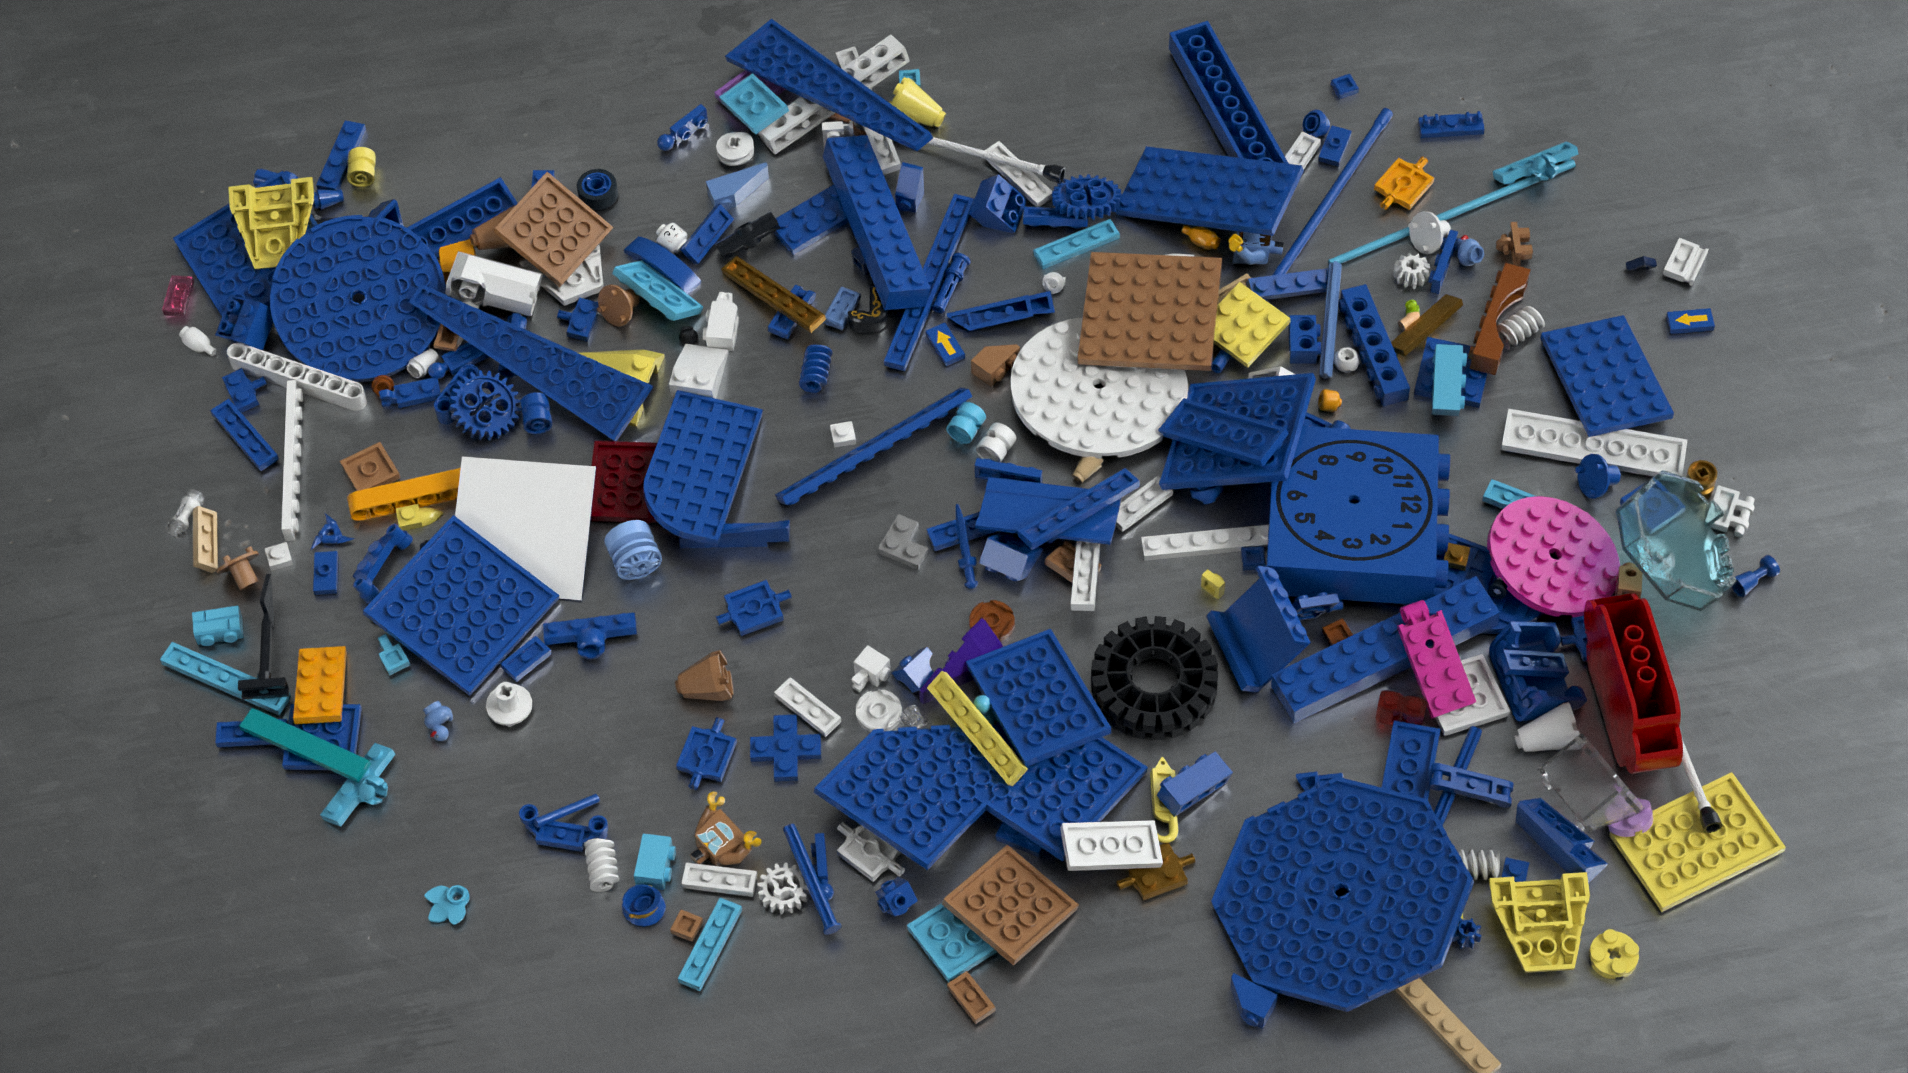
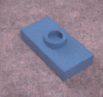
[823,287,861,330]

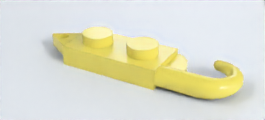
[1150,757,1178,843]

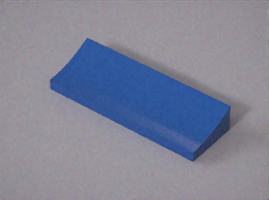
[407,177,518,260]

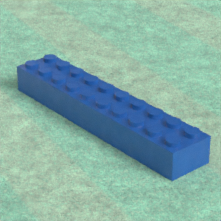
[1169,21,1289,164]
[823,135,931,310]
[1271,576,1500,724]

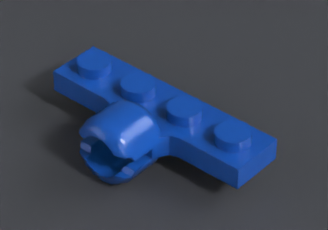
[543,612,637,660]

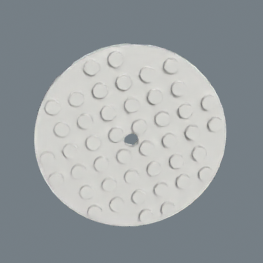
[1010,317,1188,459]

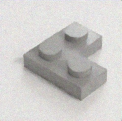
[878,514,929,570]

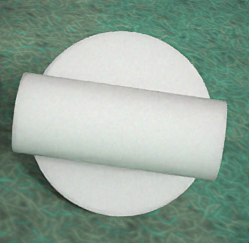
[1042,272,1066,294]

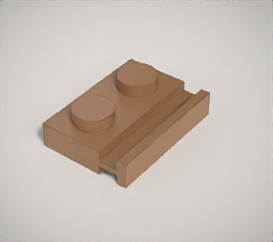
[1045,541,1102,583]

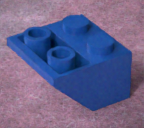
[969,174,1028,233]
[215,295,273,350]

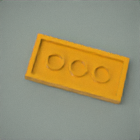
[293,646,347,724]

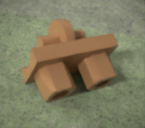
[1496,222,1533,266]

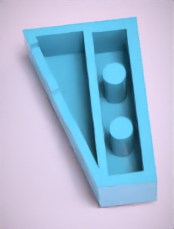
[1431,344,1467,416]

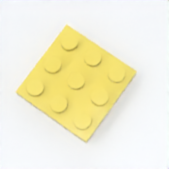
[1214,282,1291,368]

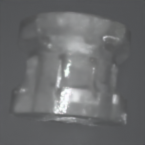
[898,705,928,729]

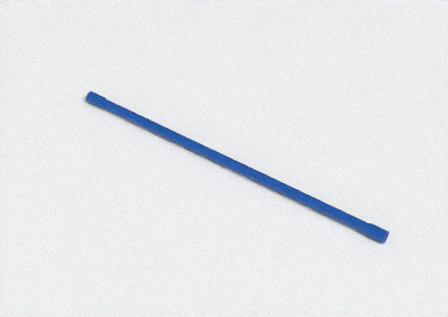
[1211,108,1393,373]

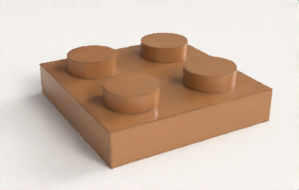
[340,442,400,491]

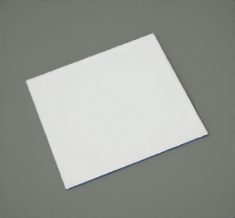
[455,457,596,601]

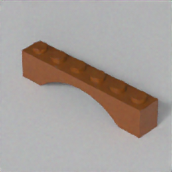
[1468,263,1531,376]

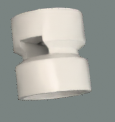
[976,422,1016,462]

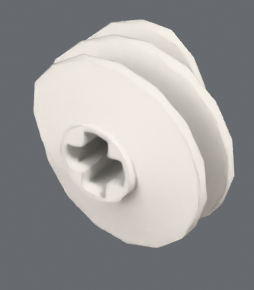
[716,132,754,166]

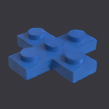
[750,714,821,782]

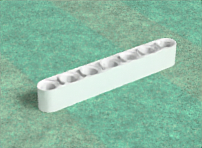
[227,343,367,411]

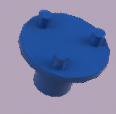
[1575,454,1621,499]

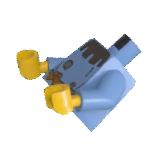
[1228,231,1284,265]

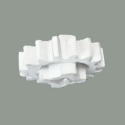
[757,862,810,914]

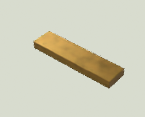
[1391,294,1463,356]

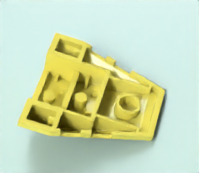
[228,177,314,270]
[579,349,665,427]

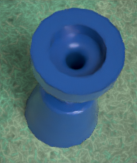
[1730,555,1780,598]

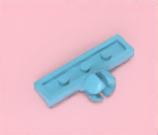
[1492,141,1579,184]
[320,743,396,827]

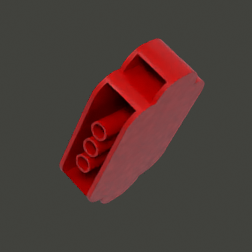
[1584,593,1683,774]

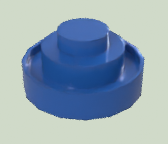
[1190,485,1224,504]

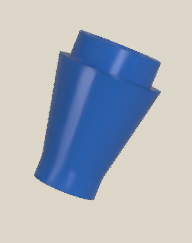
[313,189,344,211]

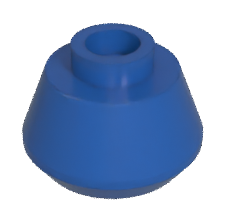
[1302,109,1330,138]

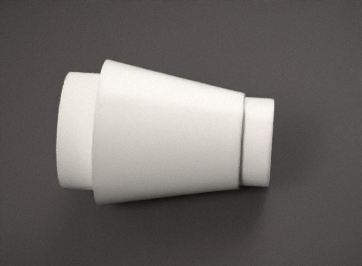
[407,348,439,379]

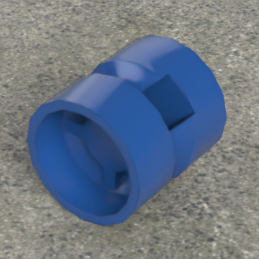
[520,392,552,434]

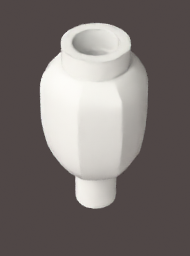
[179,326,217,356]

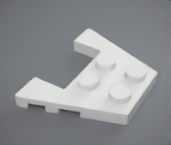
[519,245,604,306]

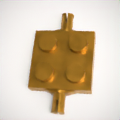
[1116,843,1196,900]

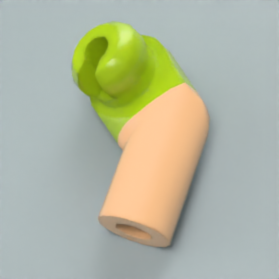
[1398,299,1420,331]

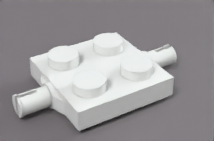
[837,822,905,882]

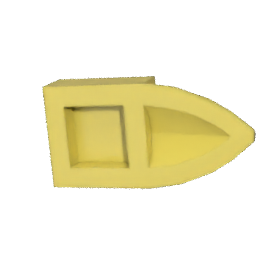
[396,504,443,530]

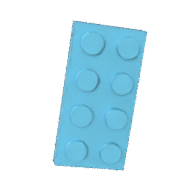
[612,260,703,321]

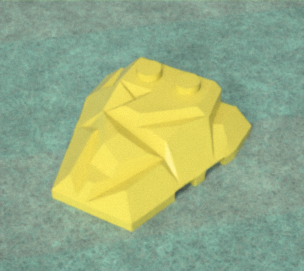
[1489,872,1590,973]

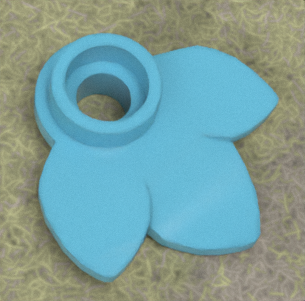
[424,885,470,925]

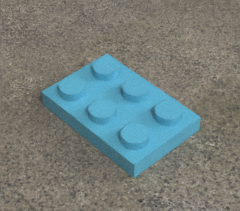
[719,73,789,135]

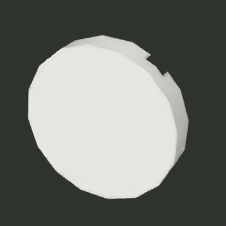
[856,690,902,732]

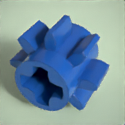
[1452,918,1482,949]

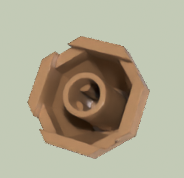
[675,650,734,701]

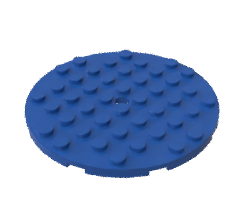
[270,215,446,382]

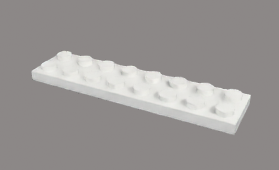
[1501,409,1688,481]

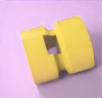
[347,147,376,187]

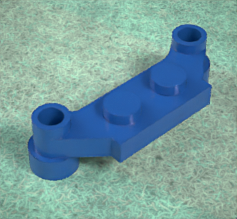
[352,524,413,603]
[519,804,608,852]

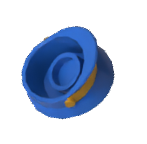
[622,884,666,926]

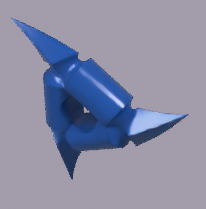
[311,513,355,550]

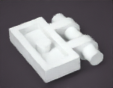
[1705,485,1755,538]

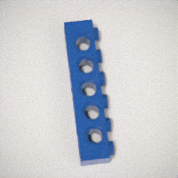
[1338,284,1410,407]

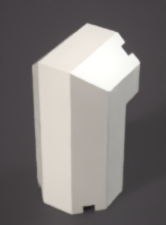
[445,251,542,316]

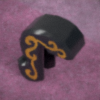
[848,285,888,334]

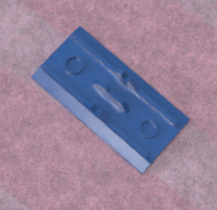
[975,477,1122,545]

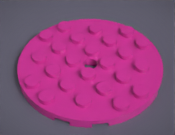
[1487,496,1620,617]

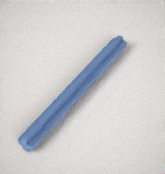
[1319,261,1342,379]

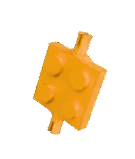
[1374,156,1434,210]

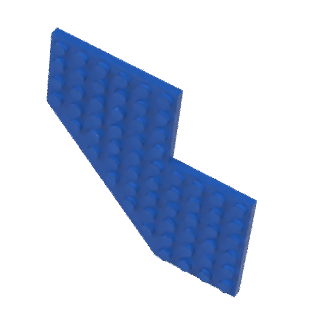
[814,722,1148,870]

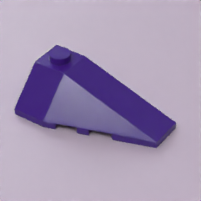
[920,618,1003,704]

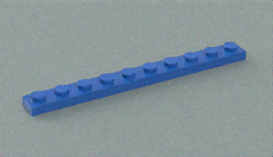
[884,194,974,371]
[775,387,973,505]

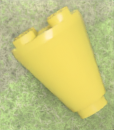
[889,77,946,128]

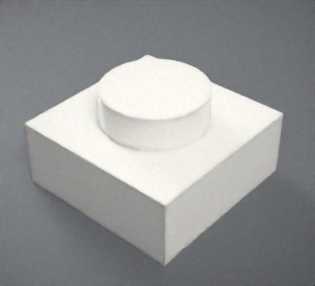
[830,421,856,448]
[265,542,293,571]

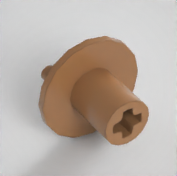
[597,284,639,327]
[216,546,259,591]

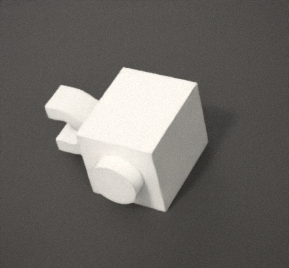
[851,645,891,693]

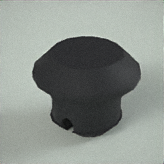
[679,326,698,344]

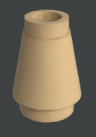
[1072,457,1103,484]

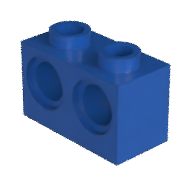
[1288,315,1321,364]

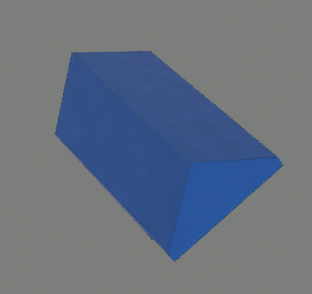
[1515,798,1608,883]

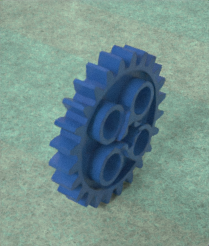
[1052,174,1122,220]
[448,370,521,441]

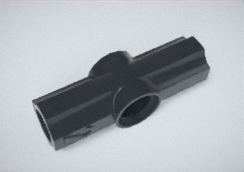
[715,211,780,260]

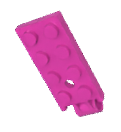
[1397,600,1477,719]

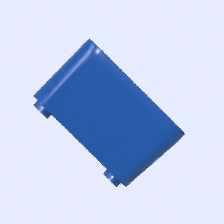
[1489,622,1588,721]

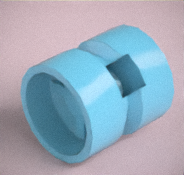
[946,402,986,444]

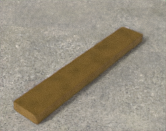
[721,256,826,333]

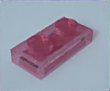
[162,275,194,317]

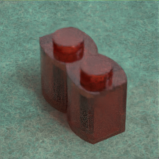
[1376,690,1427,726]

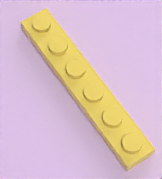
[927,671,1028,786]

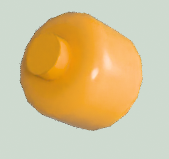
[1318,389,1342,413]

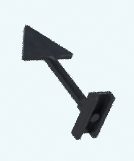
[238,573,289,700]

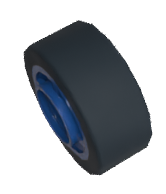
[576,169,618,210]

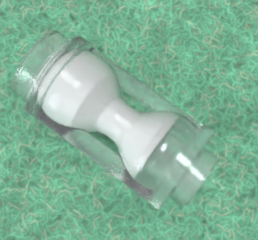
[165,489,205,538]

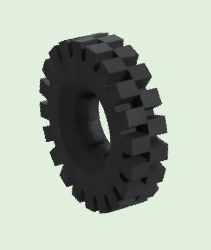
[1091,616,1218,740]

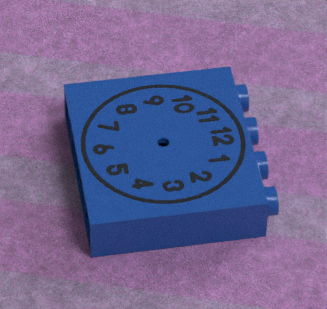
[1266,426,1450,604]

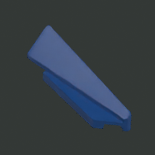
[946,291,1055,331]
[679,520,790,548]

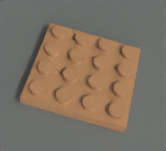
[493,172,613,287]
[942,845,1079,966]

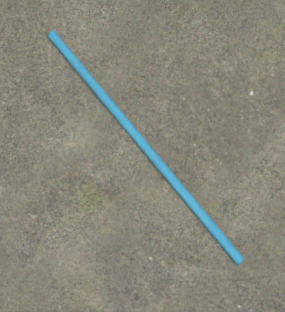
[1328,159,1576,264]

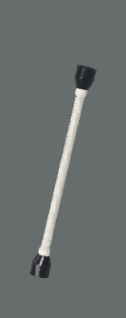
[927,137,1066,184]
[1681,741,1722,833]

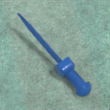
[956,504,978,589]

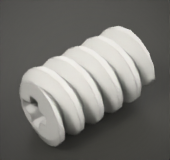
[1496,306,1545,350]
[584,838,620,892]
[1458,849,1500,880]

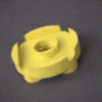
[1589,929,1639,979]

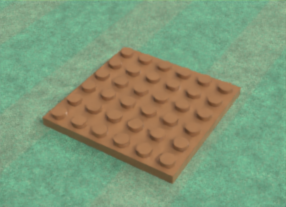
[1077,252,1222,371]

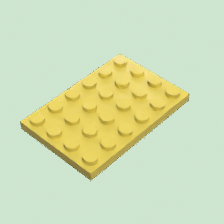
[1609,772,1786,912]

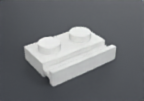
[822,121,854,148]
[1663,238,1709,286]

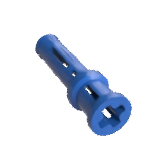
[931,253,971,314]

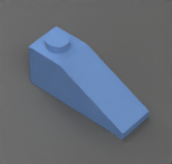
[706,162,769,210]

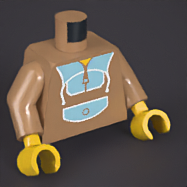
[690,792,761,867]

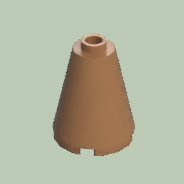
[470,205,516,250]

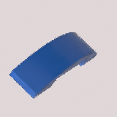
[624,236,701,295]

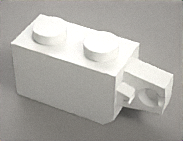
[703,292,739,351]

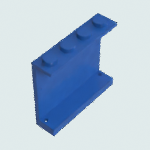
[1206,566,1311,693]

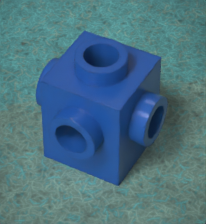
[875,876,918,917]

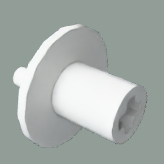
[1408,211,1451,255]
[486,682,532,726]

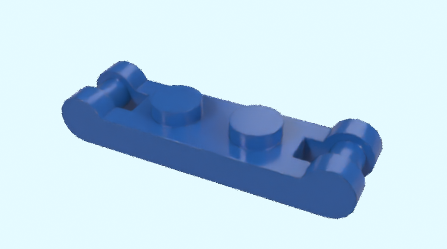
[1429,763,1514,808]

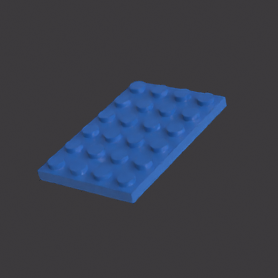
[1540,315,1674,437]
[966,629,1111,767]

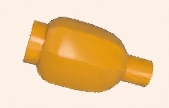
[1182,225,1221,250]

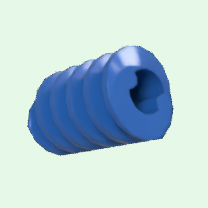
[799,344,833,393]

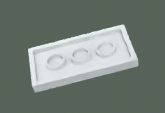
[1060,820,1163,871]

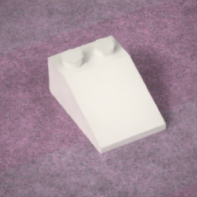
[669,344,729,400]

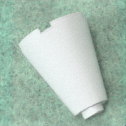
[1514,702,1583,752]

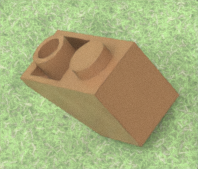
[971,344,1020,387]

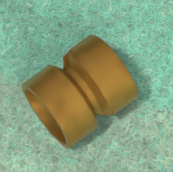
[1683,460,1718,502]

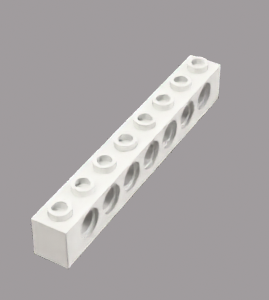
[758,35,910,155]

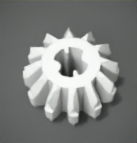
[1393,252,1430,290]

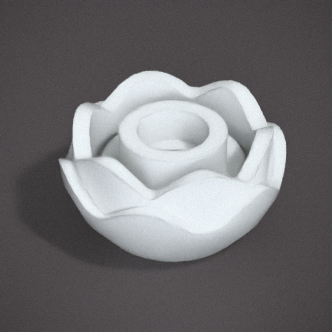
[1333,347,1361,373]

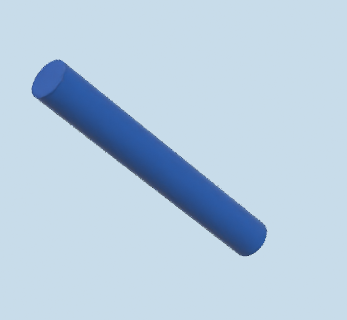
[533,794,600,828]

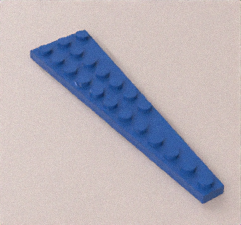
[725,19,933,151]
[409,284,653,441]

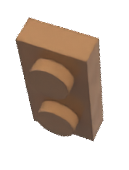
[947,971,996,1024]

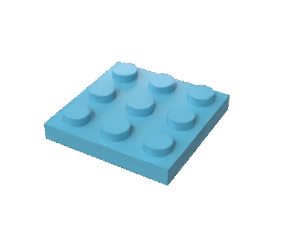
[907,903,997,983]

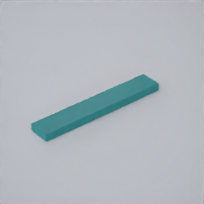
[239,708,371,783]

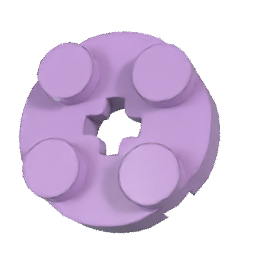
[1604,795,1653,837]

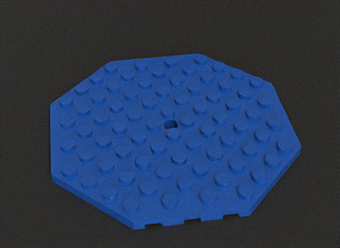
[1211,776,1474,1012]

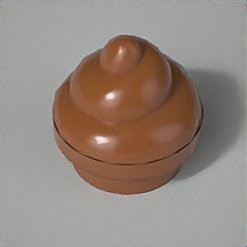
[372,375,394,396]

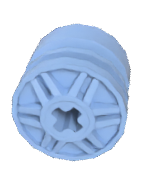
[604,520,662,580]

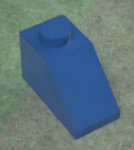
[895,162,924,213]
[1230,973,1277,1029]

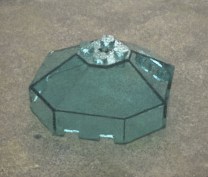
[1616,470,1736,611]

